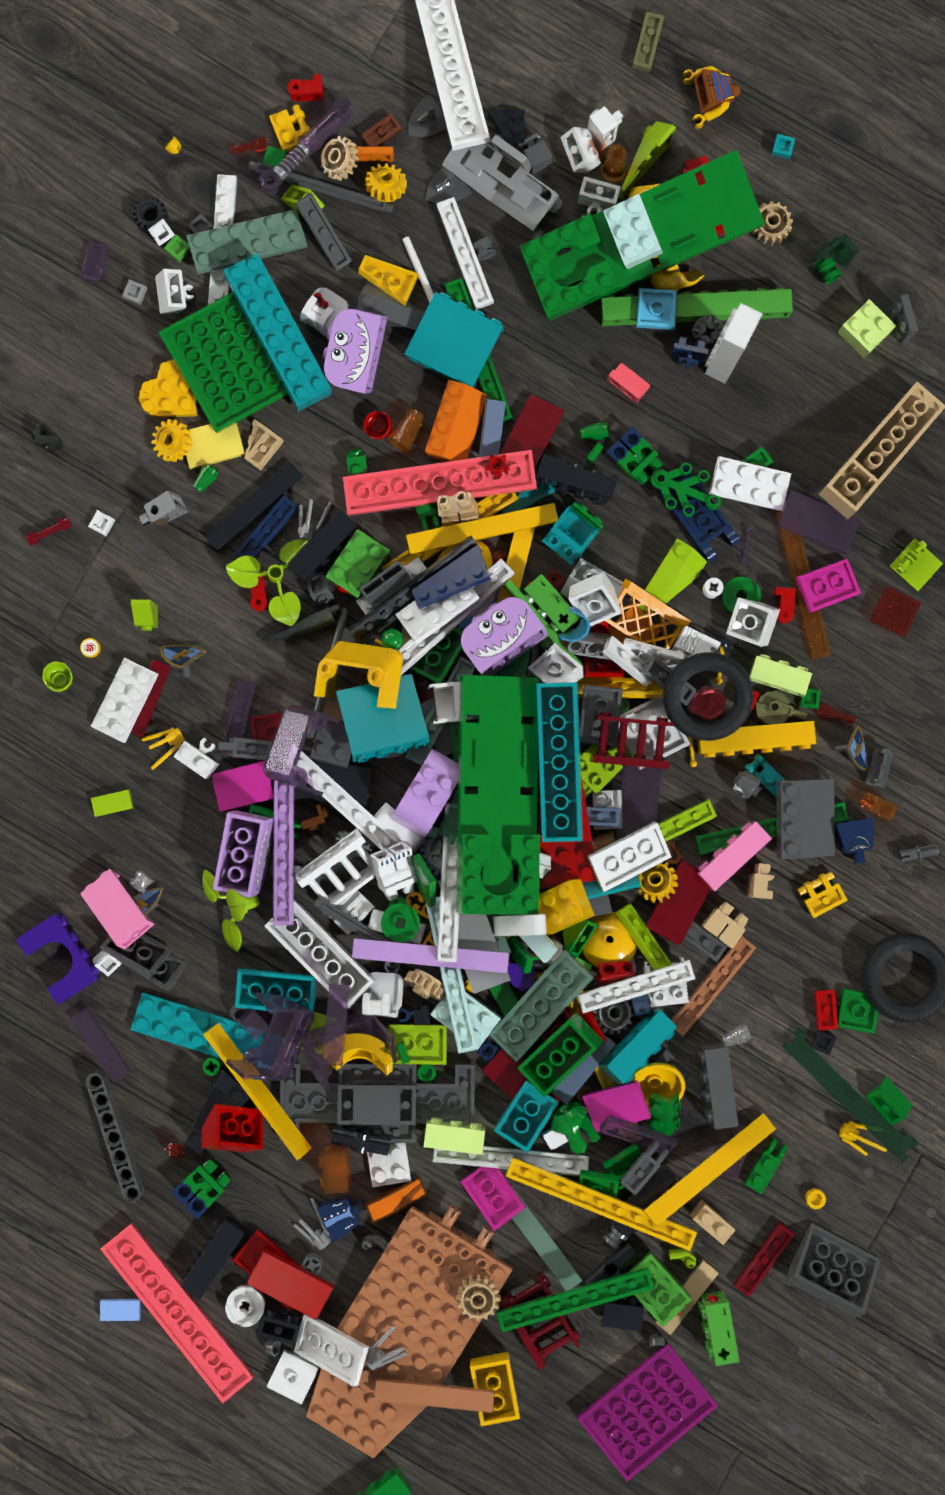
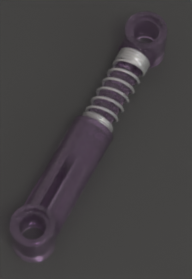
[260,98,353,195]

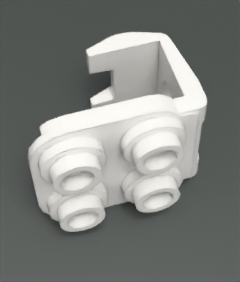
[300,288,348,337]
[362,972,403,1018]

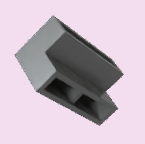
[359,560,412,608]

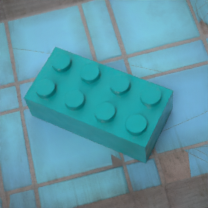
[598,1010,677,1084]

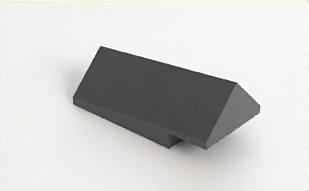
[100,934,186,991]

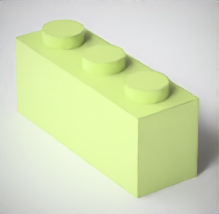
[749,654,812,697]
[424,1118,485,1155]

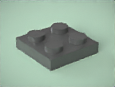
[890,294,918,344]

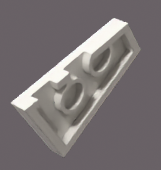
[624,638,685,670]

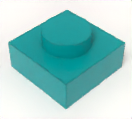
[772,134,795,159]

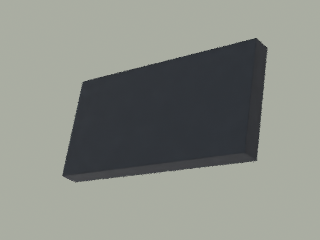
[294,760,372,806]

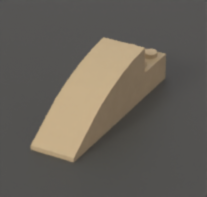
[819,382,945,519]

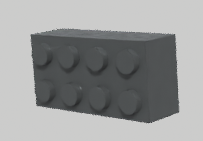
[697,1042,739,1129]

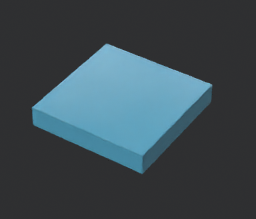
[636,288,677,330]

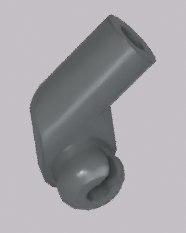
[361,1234,389,1250]

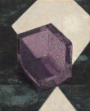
[237,1009,270,1040]

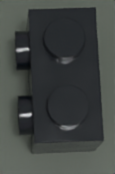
[600,1298,644,1331]
[257,1308,302,1346]

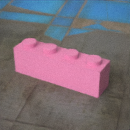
[697,821,772,891]

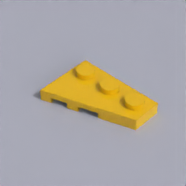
[358,255,418,306]

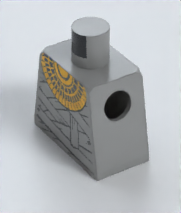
[139,491,188,526]

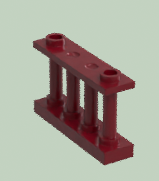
[589,712,674,769]
[500,1271,581,1370]

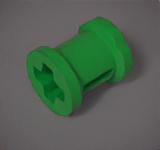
[203,1056,223,1076]

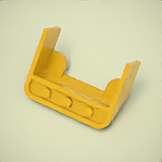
[314,641,403,709]

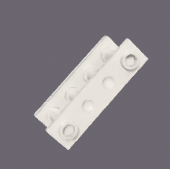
[294,829,380,914]

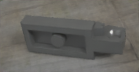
[218,737,273,761]

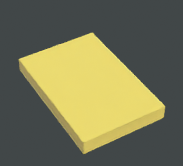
[186,423,245,470]

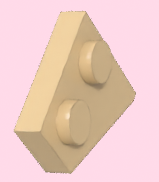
[244,419,284,471]

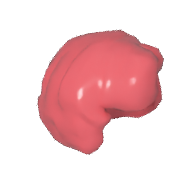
[688,686,726,721]

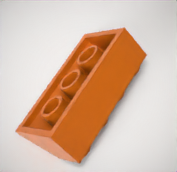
[425,380,489,462]

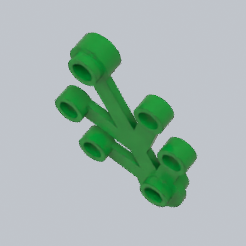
[651,463,721,518]

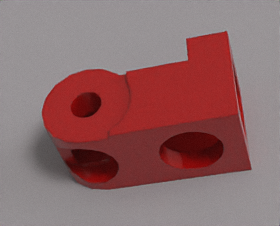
[287,74,324,102]
[250,576,269,612]
[773,587,796,624]
[596,961,635,987]

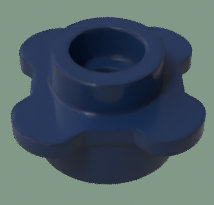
[476,1038,499,1062]

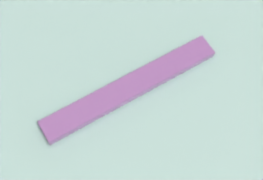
[273,770,294,926]
[352,938,509,973]

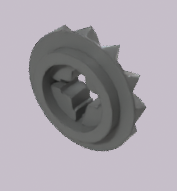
[692,315,722,345]

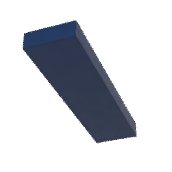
[235,495,299,559]

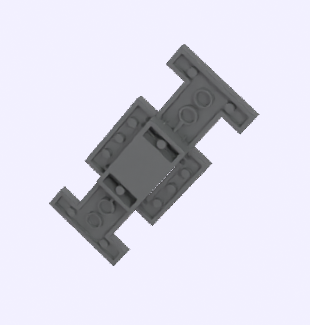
[279,1062,475,1143]

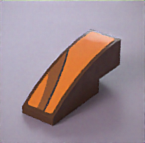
[365,1176,427,1223]

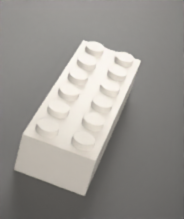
[705,303,762,384]
[265,898,377,1009]

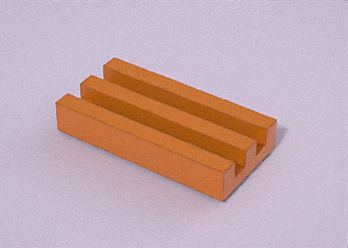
[355,147,394,162]

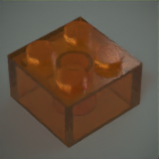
[319,1145,351,1194]

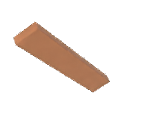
[671,936,756,1037]
[375,1378,494,1413]

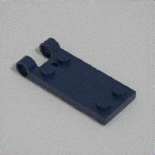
[656,466,740,563]

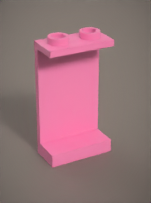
[80,869,155,949]

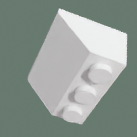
[560,558,624,620]

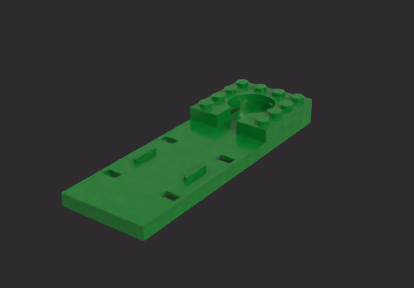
[520,150,765,321]
[456,675,540,914]

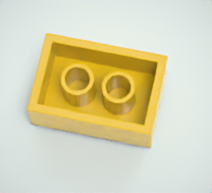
[539,879,595,936]
[470,1352,520,1426]

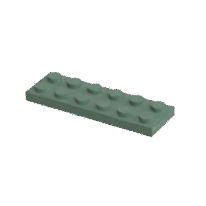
[187,209,307,274]
[489,950,594,1062]

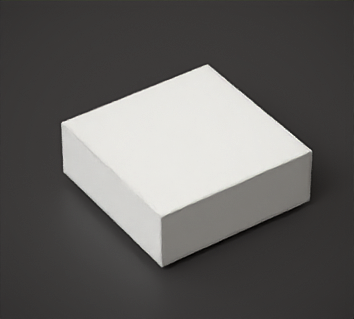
[88,510,115,536]

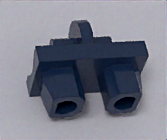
[671,337,709,369]

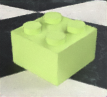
[837,299,896,358]

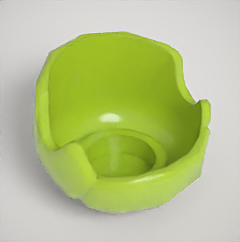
[42,661,73,692]

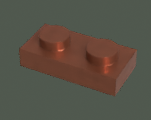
[361,113,403,147]

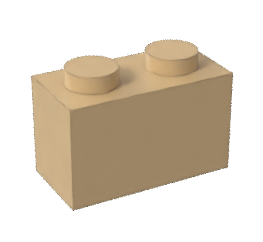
[690,1199,735,1245]

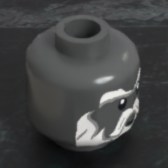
[732,770,761,799]

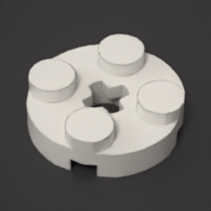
[225,1285,265,1327]

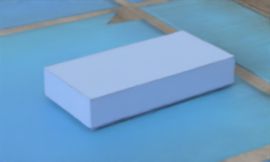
[100,1299,141,1321]

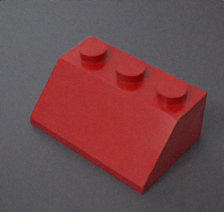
[201,1104,263,1153]

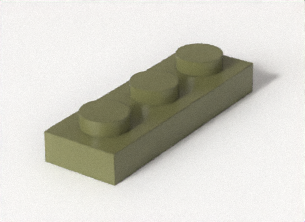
[632,11,664,72]

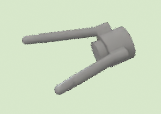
[298,499,332,540]
[293,1198,331,1250]
[365,1325,407,1370]

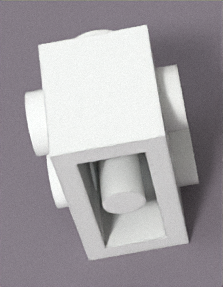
[561,127,601,173]

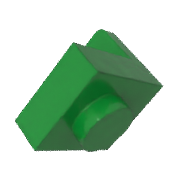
[346,449,368,476]

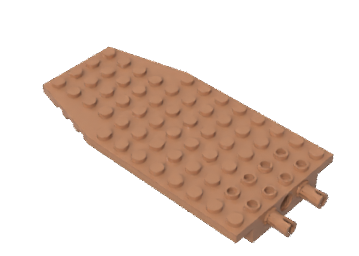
[306,1205,512,1458]

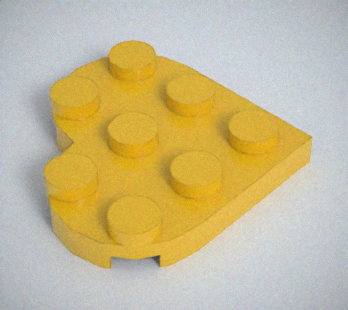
[139,360,198,418]

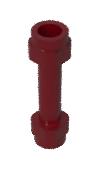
[25,516,72,546]

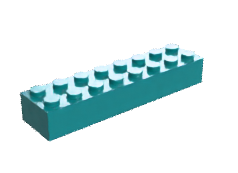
[223,253,332,412]
[537,682,583,842]

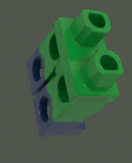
[604,426,663,485]
[171,1158,231,1219]

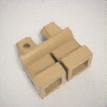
[437,491,479,527]
[746,863,774,899]
[701,902,748,949]

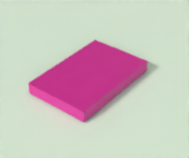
[795,558,861,613]
[211,761,274,812]
[582,1080,651,1132]
[460,1167,526,1231]

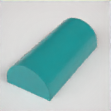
[235,968,317,1015]

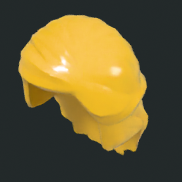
[651,265,704,291]

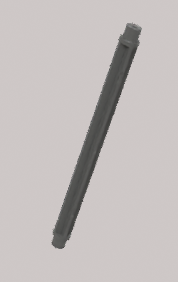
[249,161,394,213]
[313,898,443,984]

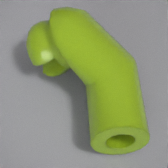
[669,1248,696,1269]

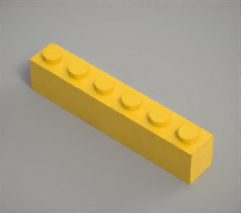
[697,721,816,758]

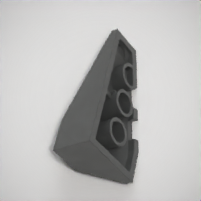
[356,281,425,333]

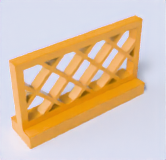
[605,579,691,649]

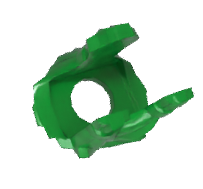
[550,1102,601,1154]

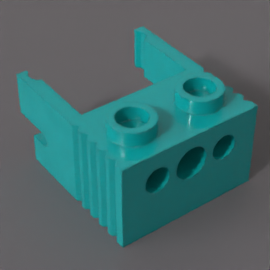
[542,505,600,565]

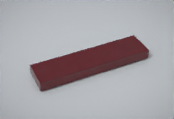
[130,659,171,737]
[733,1221,796,1298]

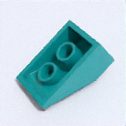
[494,1081,559,1153]

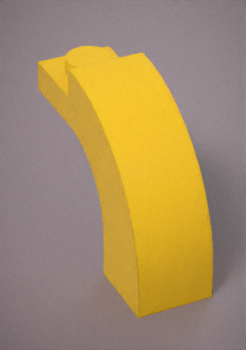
[323,1033,393,1075]

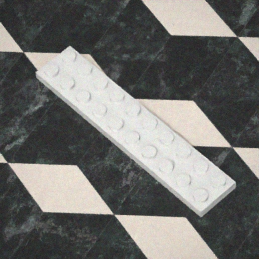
[415,0,490,151]

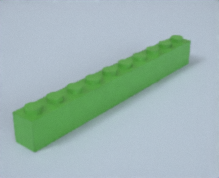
[600,287,793,326]

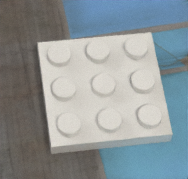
[618,698,690,770]

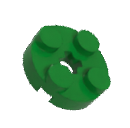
[722,577,761,613]
[381,903,420,942]

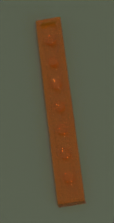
[775,508,831,660]

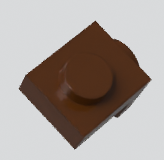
[301,804,329,832]

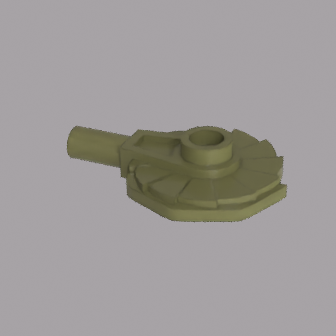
[755,691,807,725]

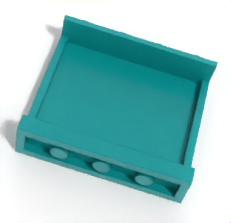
[405,292,504,388]
[336,674,429,762]

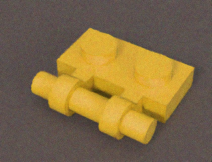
[269,105,313,152]
[797,871,847,918]

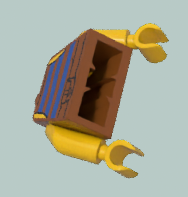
[683,66,740,129]

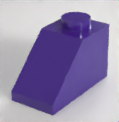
[508,962,535,992]

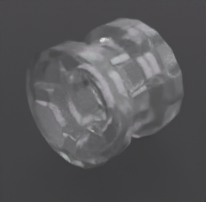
[129,870,154,894]

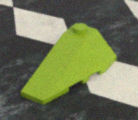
[620,121,676,199]
[637,538,707,613]

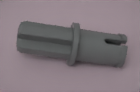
[899,844,939,863]

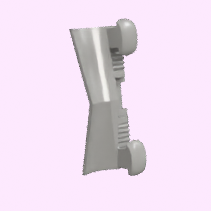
[442,135,562,232]

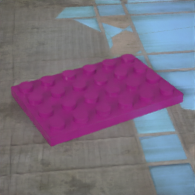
[577,1341,718,1482]

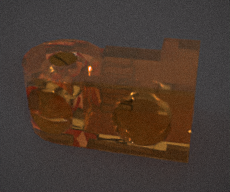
[858,792,898,823]

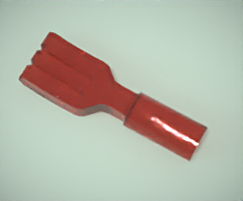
[230,137,268,154]
[817,703,856,724]

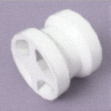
[702,578,723,599]

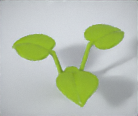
[226,539,310,626]
[202,870,259,952]

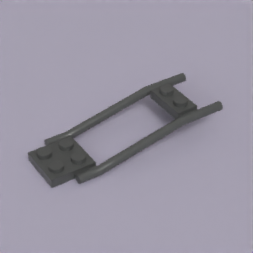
[306,608,397,768]

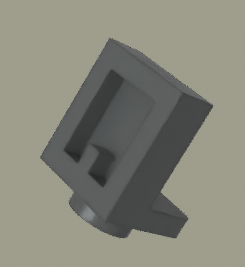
[306,572,334,606]

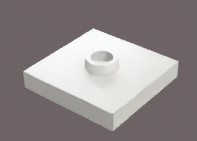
[267,1349,319,1404]

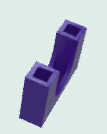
[16,913,101,1005]

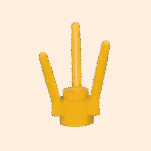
[141,727,185,770]
[839,1121,887,1156]

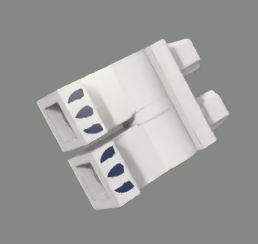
[370,841,417,901]

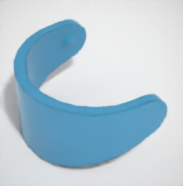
[558,607,590,642]

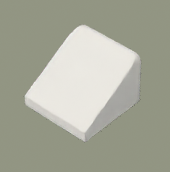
[148,219,174,246]
[93,950,122,976]
[542,1128,568,1151]

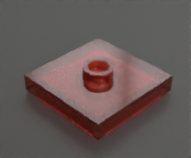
[869,586,921,638]

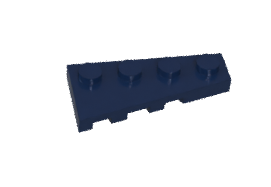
[412,545,491,609]

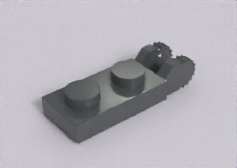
[619,1140,669,1195]

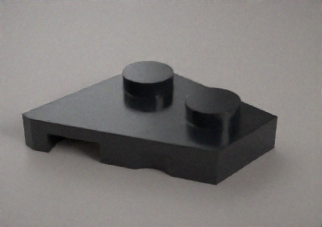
[488,109,525,143]

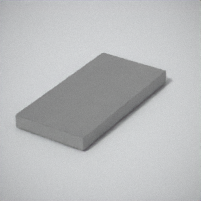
[458,914,511,994]

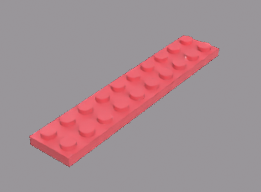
[343,450,537,516]
[100,1222,254,1403]

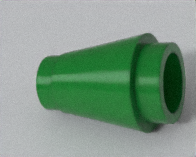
[581,421,609,440]
[193,463,219,492]

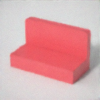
[607,363,650,404]

